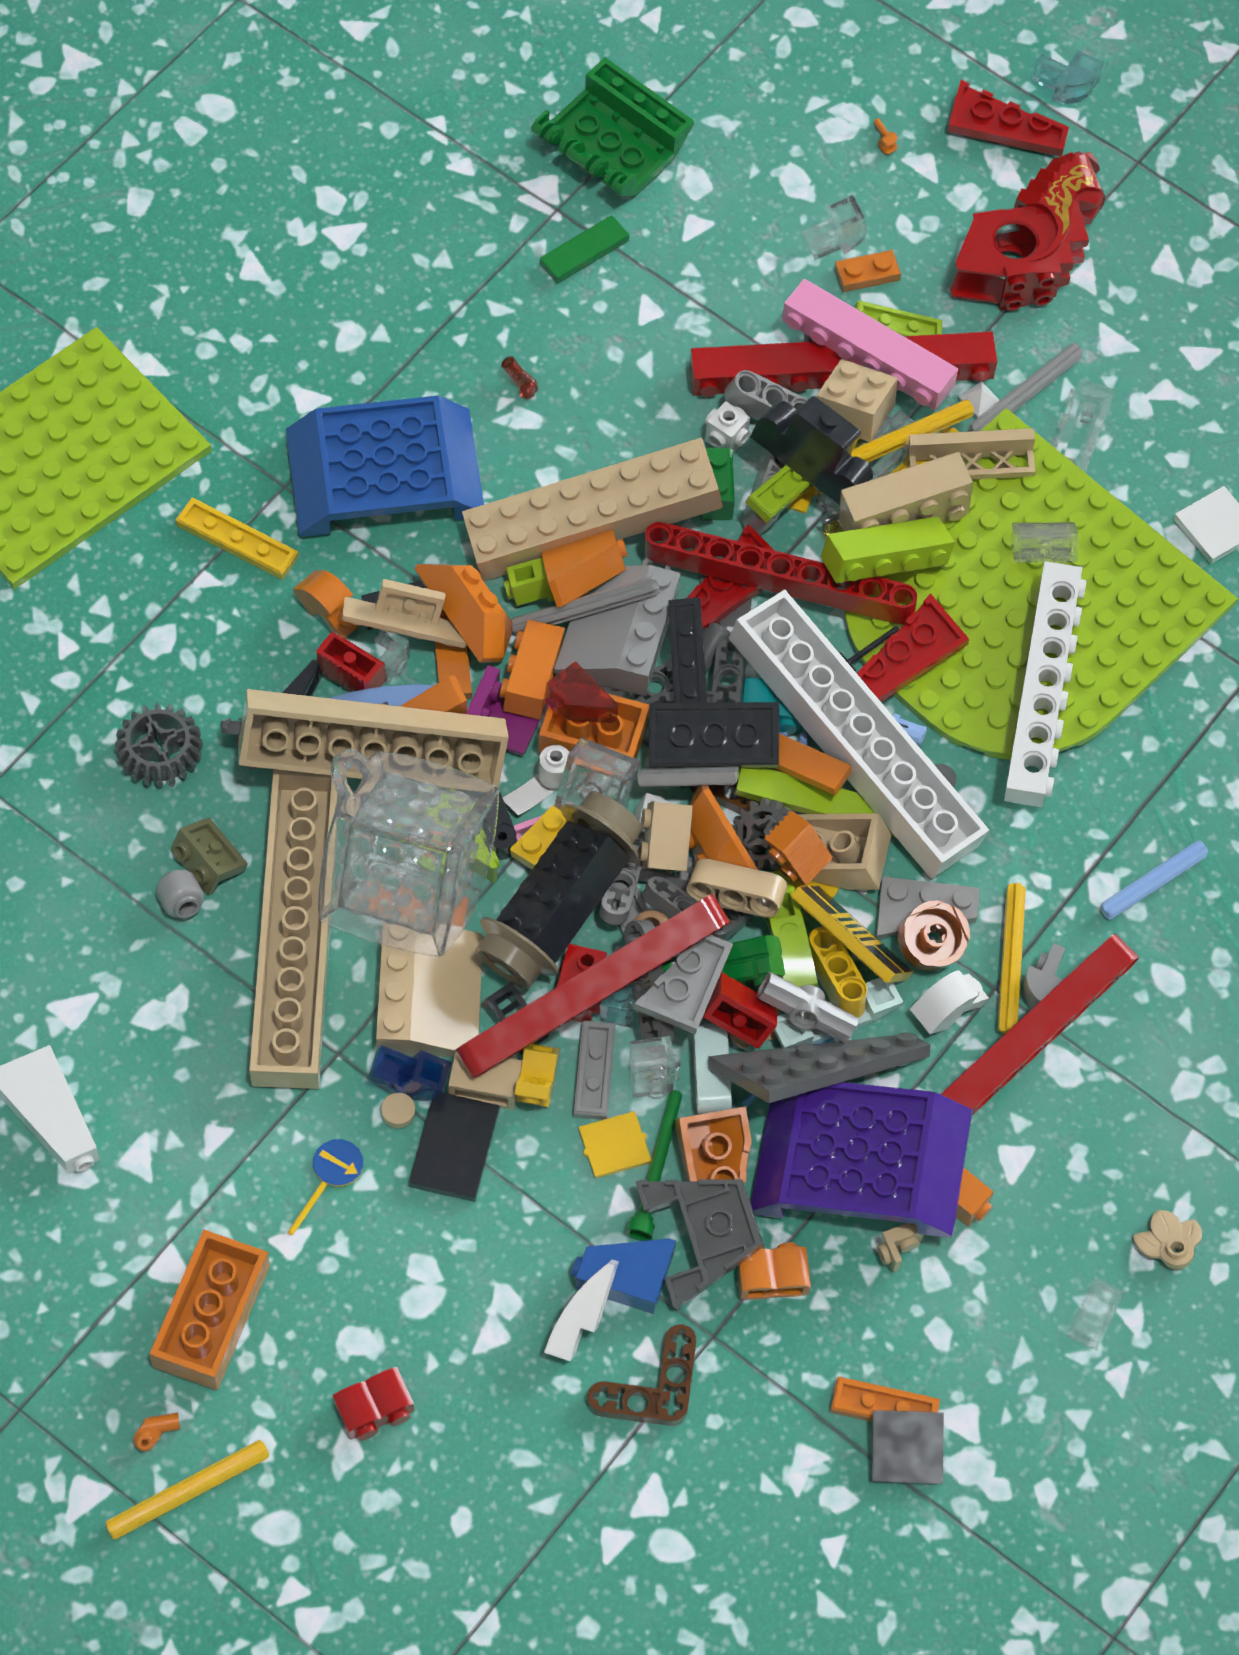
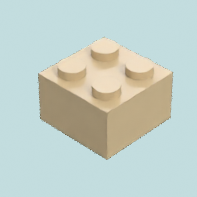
[816,359,898,442]

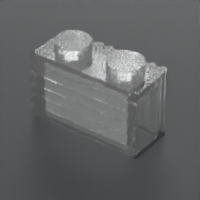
[1011,522,1078,564]

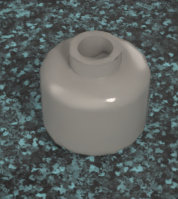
[156,870,204,919]

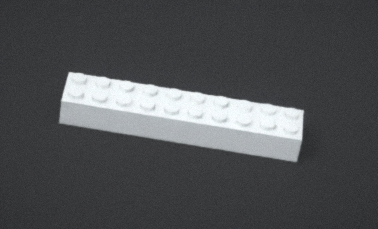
[729,590,990,879]

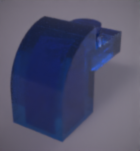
[368,1045,452,1101]

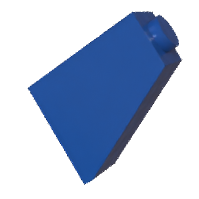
[571,1239,676,1314]

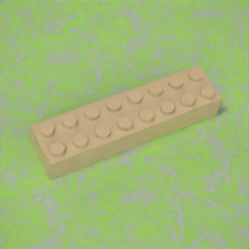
[462,437,723,581]
[238,689,509,794]

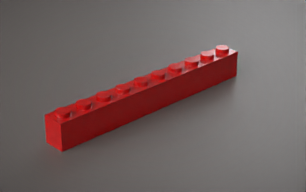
[689,331,998,397]

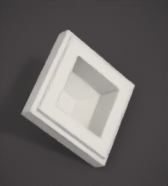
[958,381,999,419]

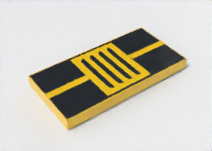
[791,885,914,983]

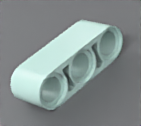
[692,1022,731,1115]

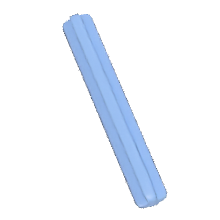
[1100,841,1208,919]

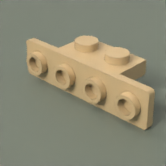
[342,579,467,648]

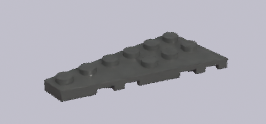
[708,1032,930,1103]

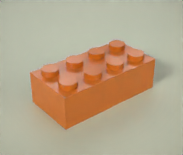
[149,1229,270,1391]

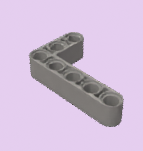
[724,370,808,535]

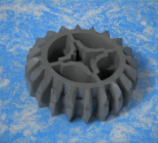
[115,703,203,788]

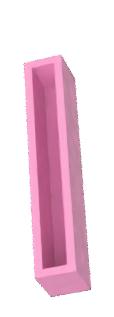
[782,279,958,410]

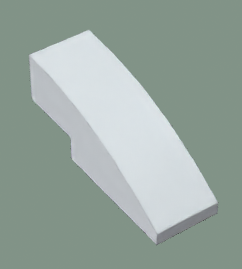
[544,1260,619,1361]

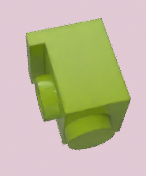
[504,557,554,606]

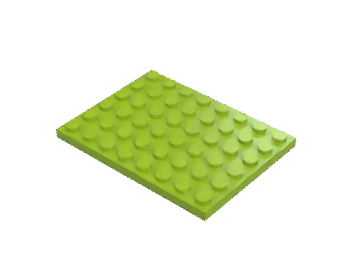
[0,327,212,590]

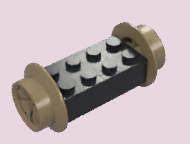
[475,791,643,989]

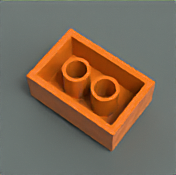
[539,680,650,777]

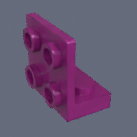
[466,665,546,756]

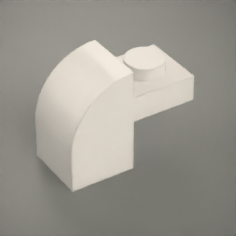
[910,970,989,1034]

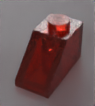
[545,661,618,723]

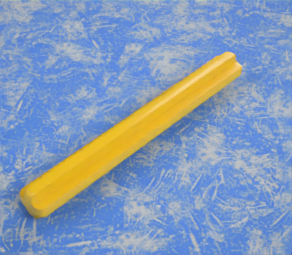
[851,400,974,463]
[997,882,1026,1035]
[105,1440,269,1539]

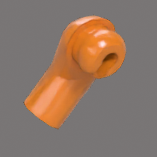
[134,1412,180,1452]

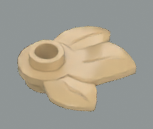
[1133,1210,1202,1270]

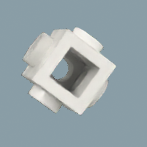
[705,401,750,453]

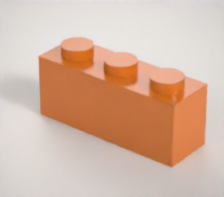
[500,619,565,720]

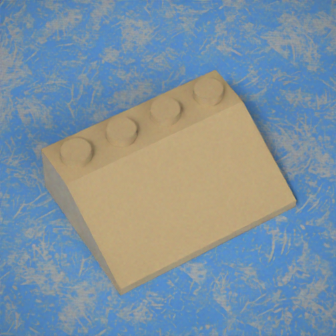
[376,916,483,1057]

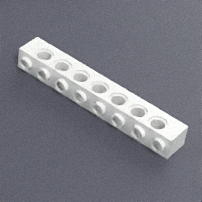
[1004,561,1087,808]

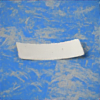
[503,774,557,815]

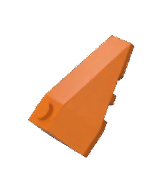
[674,1106,752,1184]

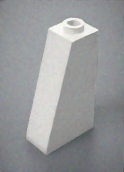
[0,1045,100,1174]

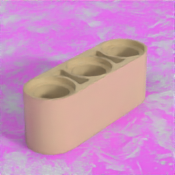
[686,859,787,918]

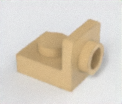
[877,1223,924,1273]

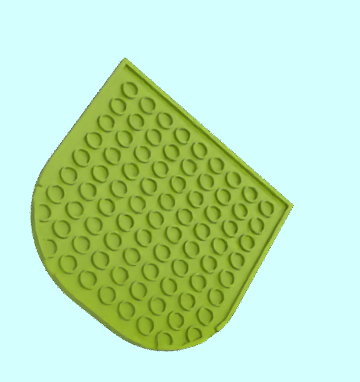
[844,408,1238,760]

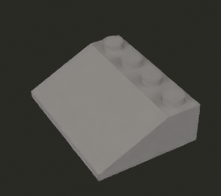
[554,565,681,696]

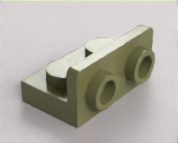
[171,817,248,895]

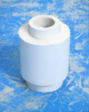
[538,745,572,789]

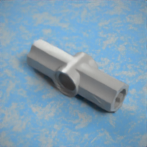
[756,972,858,1043]

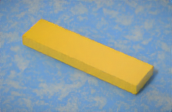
[175,497,299,580]

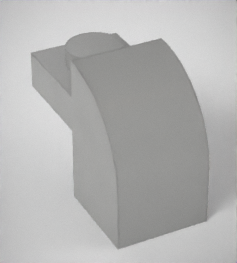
[1022,943,1066,1010]

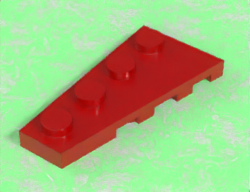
[687,524,785,628]
[856,593,969,702]

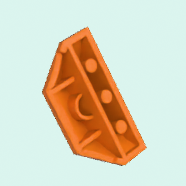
[414,564,513,663]
[689,785,759,870]

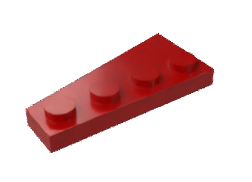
[948,79,1069,157]

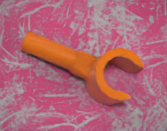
[874,118,897,155]

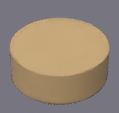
[381,1093,415,1128]

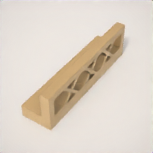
[908,428,1035,480]

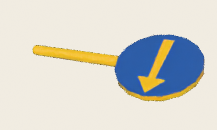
[288,1139,363,1235]

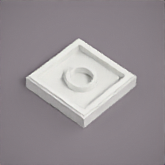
[1173,486,1239,564]

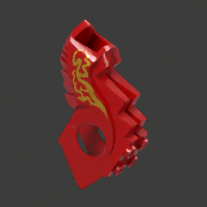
[950,151,1105,311]

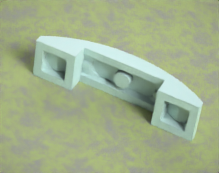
[774,978,903,1048]

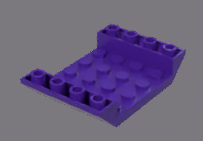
[751,1082,973,1238]

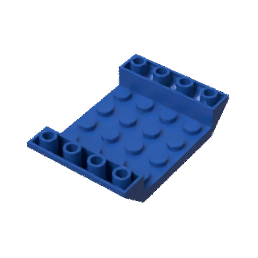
[286,395,484,537]

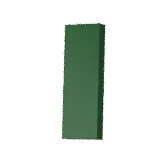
[540,215,630,284]

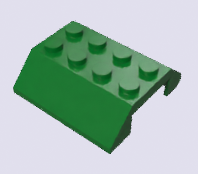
[531,57,694,197]

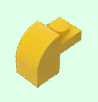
[515,1044,560,1107]

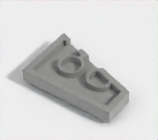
[876,877,980,940]
[633,935,733,1034]

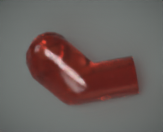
[501,356,538,399]

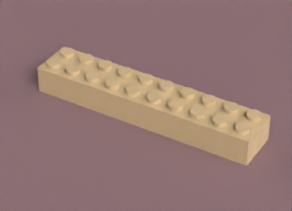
[249,769,340,1089]

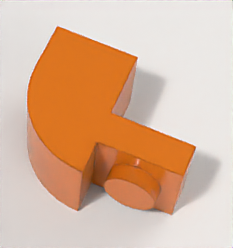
[292,570,359,638]

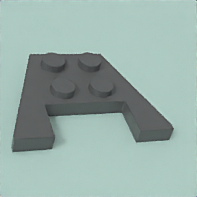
[636,1179,764,1310]

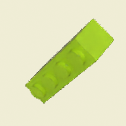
[820,516,955,583]

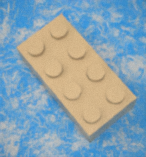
[839,452,973,531]

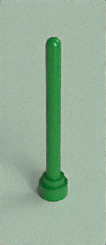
[625,1090,682,1241]

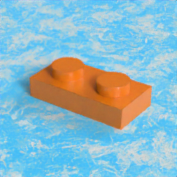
[834,250,901,292]

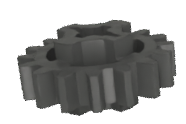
[733,798,793,870]

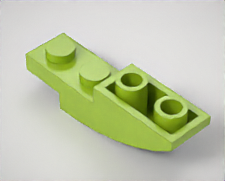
[765,870,818,987]

